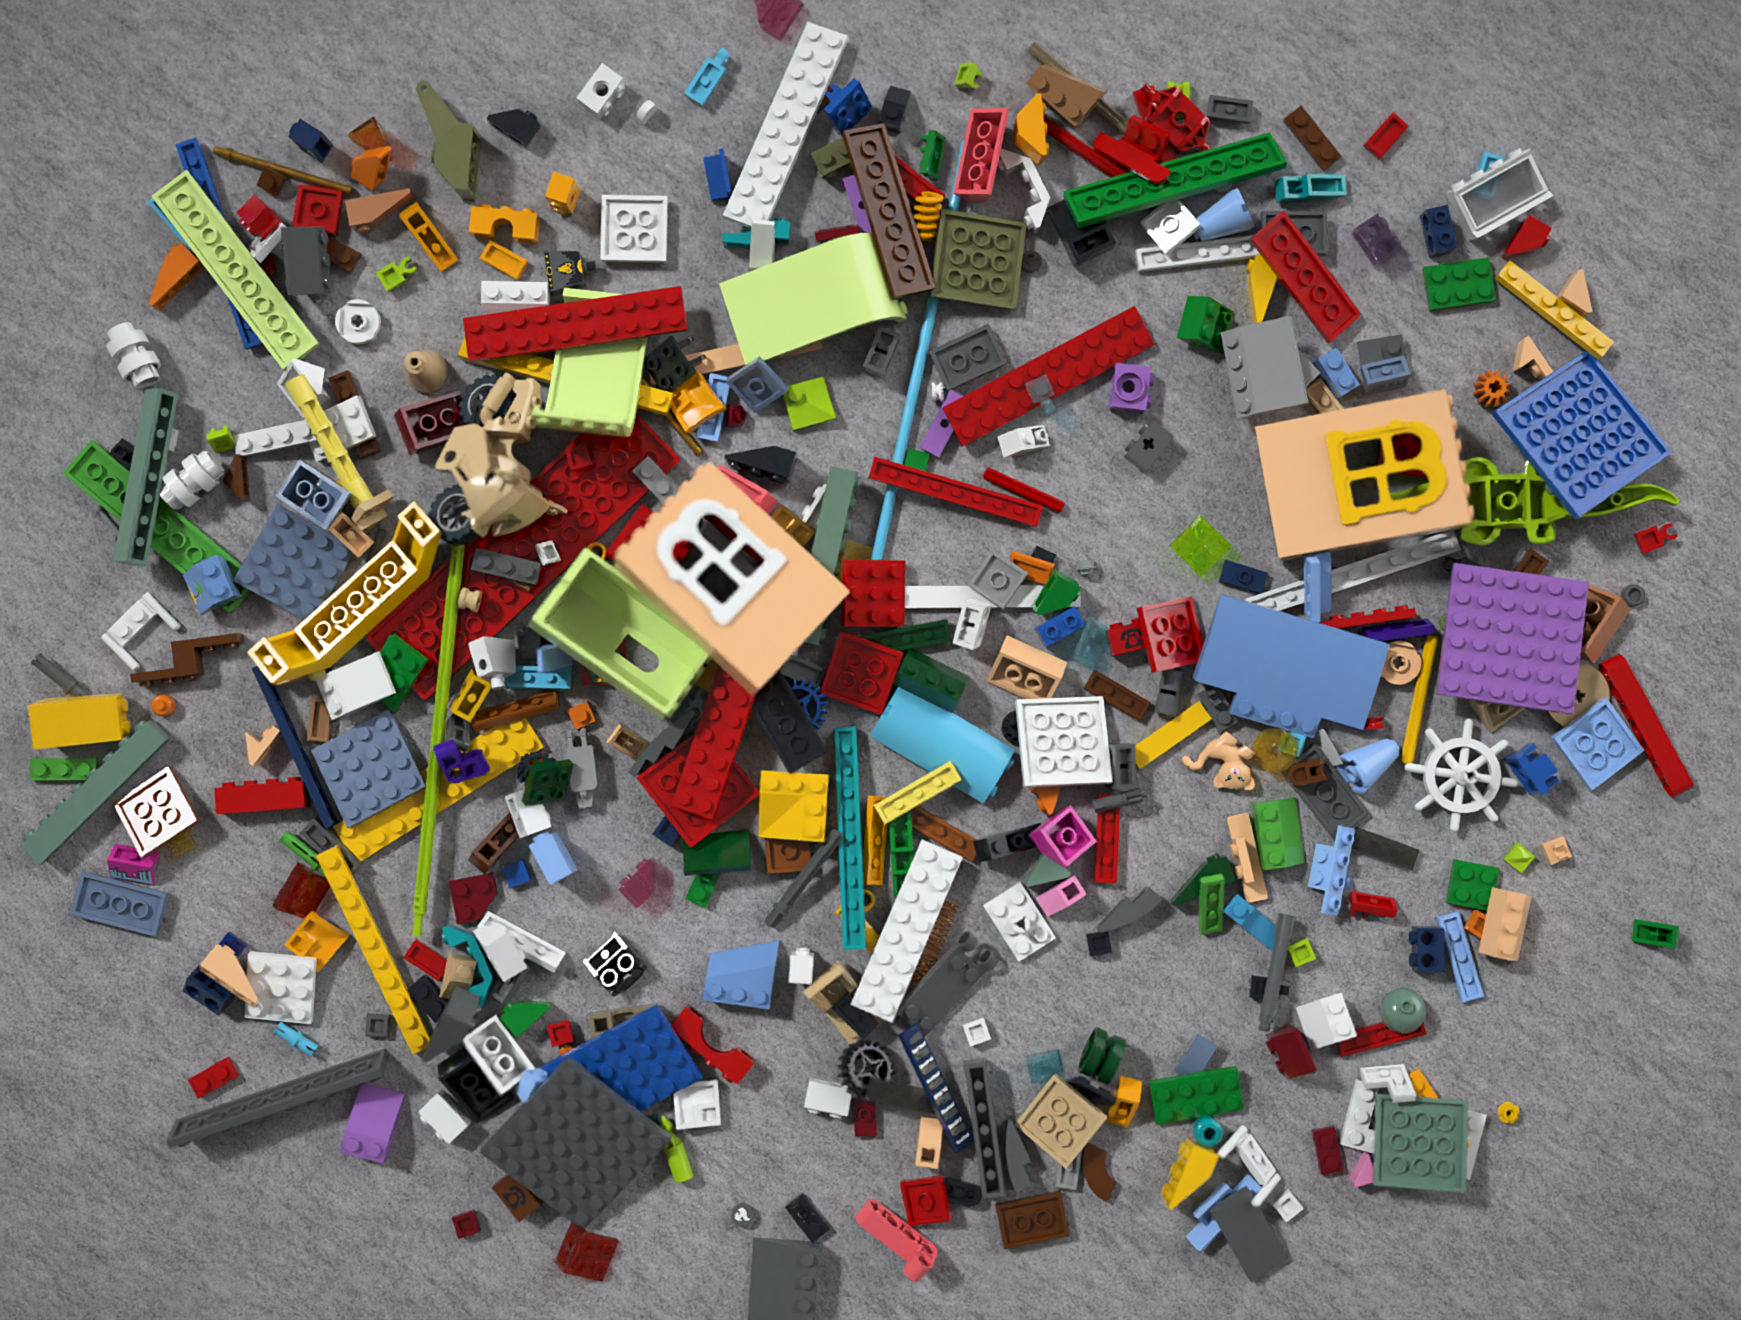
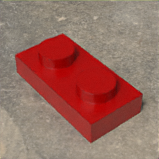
[188,1056,239,1099]

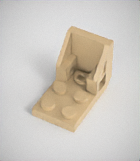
[803,959,885,1044]

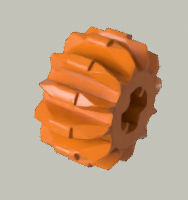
[1473,370,1512,408]

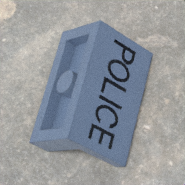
[1360,355,1411,396]

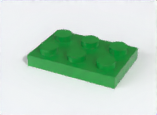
[1422,257,1496,311]
[379,634,429,713]

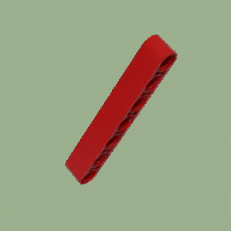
[1599,654,1694,798]

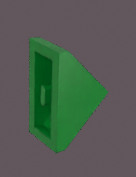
[1632,919,1679,949]

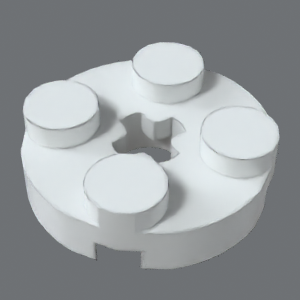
[335,299,381,344]

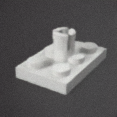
[983,882,1056,962]

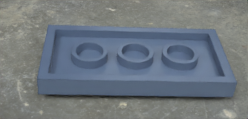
[70,871,169,937]

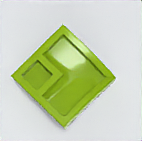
[783,377,836,431]

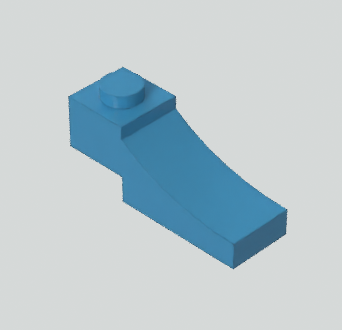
[1223,893,1276,951]

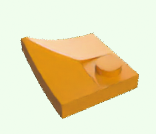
[670,372,727,434]
[284,911,351,973]

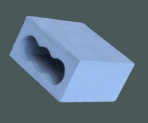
[529,831,578,885]

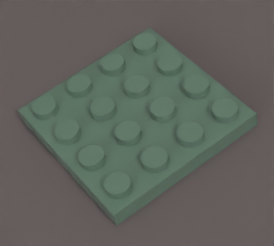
[1372,1093,1468,1193]

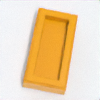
[479,240,529,281]

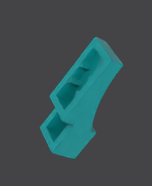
[722,217,791,249]

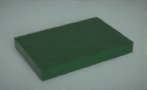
[683,830,751,876]

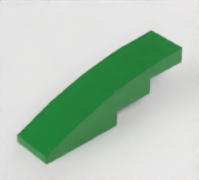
[889,810,914,897]

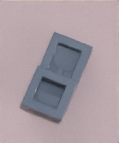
[1174,1034,1218,1075]

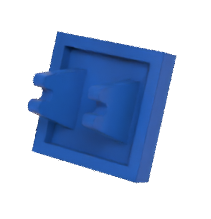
[824,78,873,137]

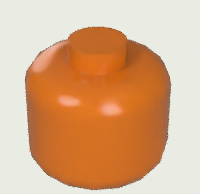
[151,695,177,716]

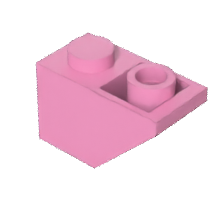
[1036,874,1087,917]

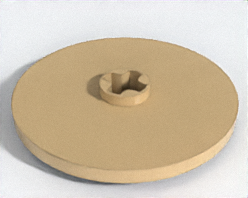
[1547,663,1610,727]

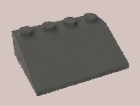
[748,1237,820,1320]

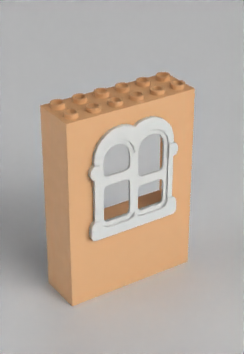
[613,462,850,696]

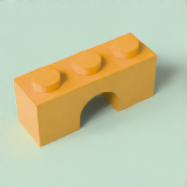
[469,204,541,244]

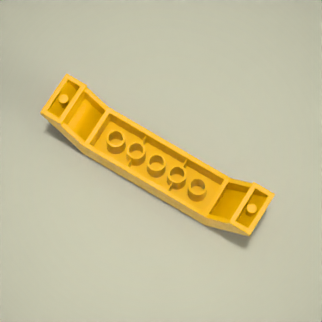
[248,502,442,685]

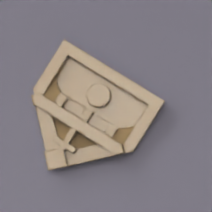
[352,489,394,534]

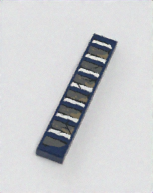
[898,1024,974,1153]

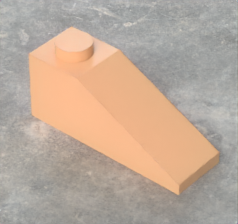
[200,944,258,1009]

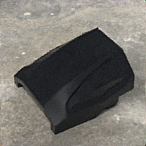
[583,931,647,997]

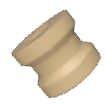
[458,587,482,613]

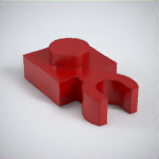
[1633,523,1678,554]

